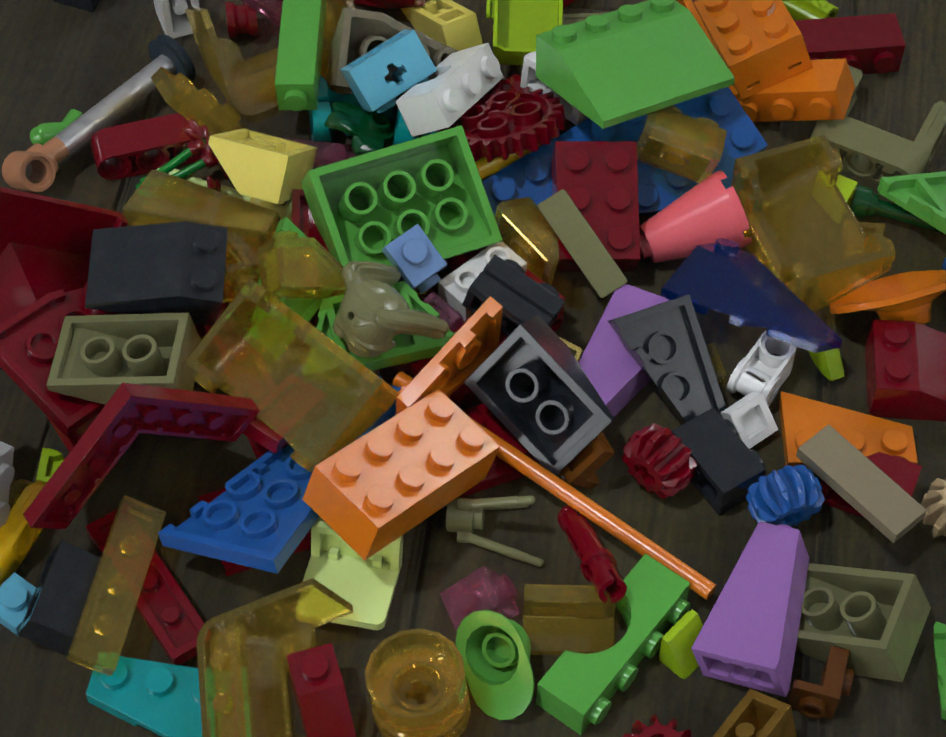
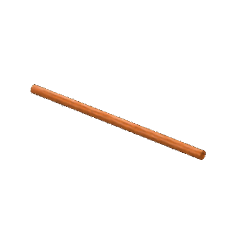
[392,371,717,600]

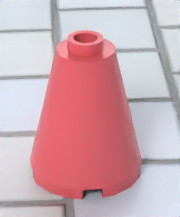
[639,170,752,263]

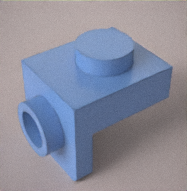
[382,224,447,294]

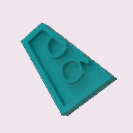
[86,653,235,737]

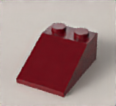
[864,319,946,422]

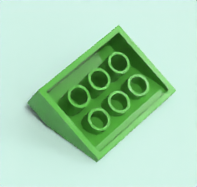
[536,0,735,129]
[301,125,503,282]

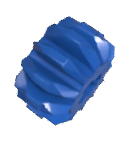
[746,465,825,527]

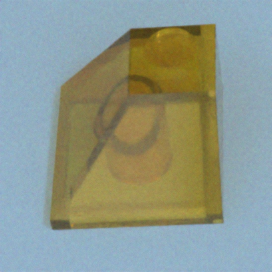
[495,197,559,285]

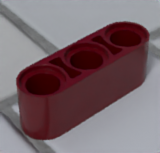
[90,112,203,180]

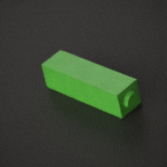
[274,0,326,111]

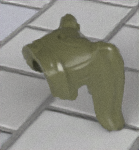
[332,261,449,358]

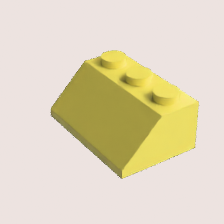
[208,128,318,208]

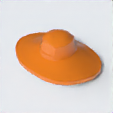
[829,270,946,325]

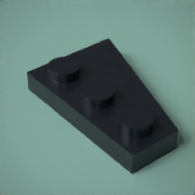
[608,294,727,424]

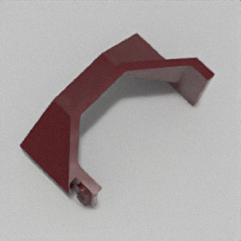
[0,187,260,529]

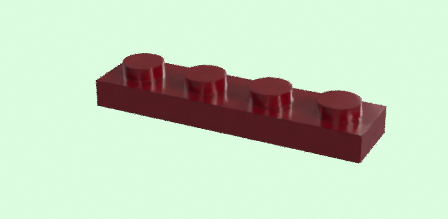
[85,505,215,665]

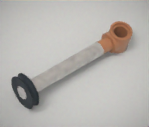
[2,34,196,192]

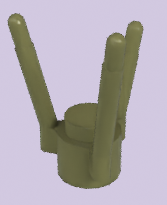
[446,496,544,567]

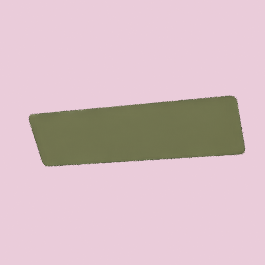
[538,189,627,298]

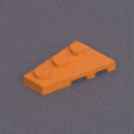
[396,296,503,415]
[778,391,918,472]

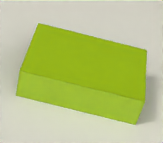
[486,0,563,65]

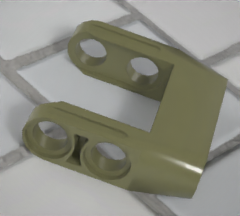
[808,65,946,185]

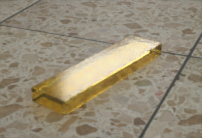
[67,495,166,676]

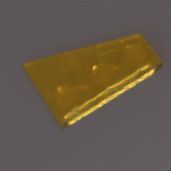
[151,67,242,135]

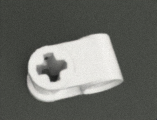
[726,328,797,407]

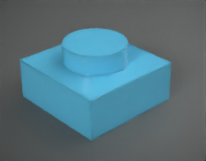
[0,572,36,637]

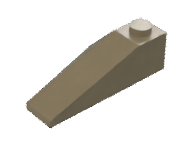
[326,8,458,94]

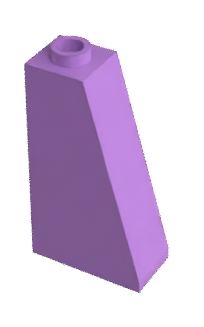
[579,284,697,417]
[691,522,809,697]

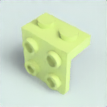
[295,517,403,630]

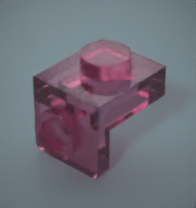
[440,565,520,632]

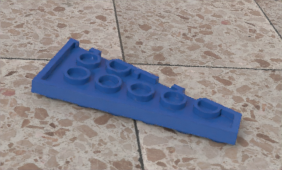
[158,383,401,574]

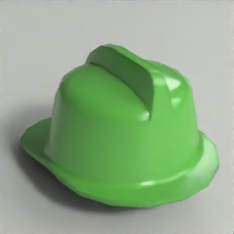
[456,610,535,720]

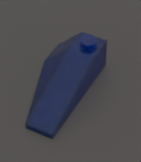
[661,238,842,353]

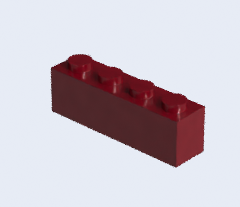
[795,13,906,74]

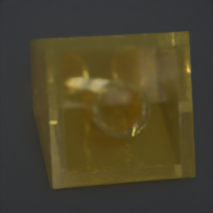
[636,105,727,183]

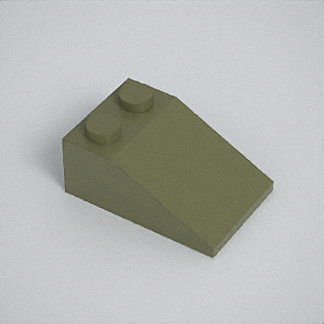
[46,313,203,405]
[796,563,931,682]

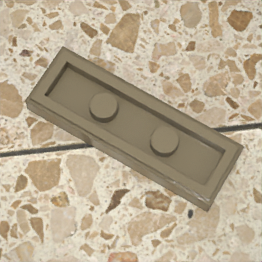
[796,424,927,543]

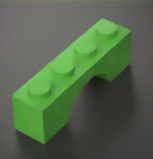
[536,554,691,735]

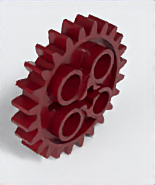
[437,87,566,162]

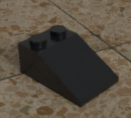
[85,221,228,326]
[464,315,614,475]

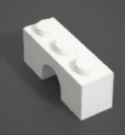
[395,43,503,137]

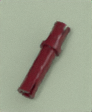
[557,505,627,604]

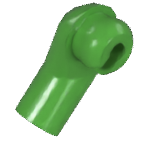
[30,109,83,145]

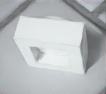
[721,392,778,449]

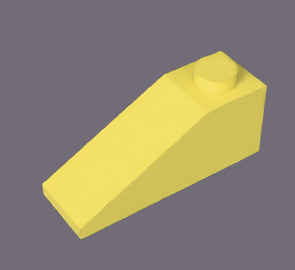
[400,0,483,51]

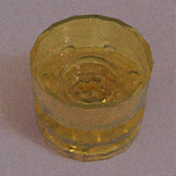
[365,628,471,737]

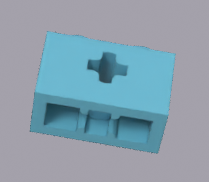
[340,29,437,113]

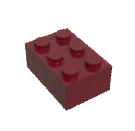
[551,141,640,272]

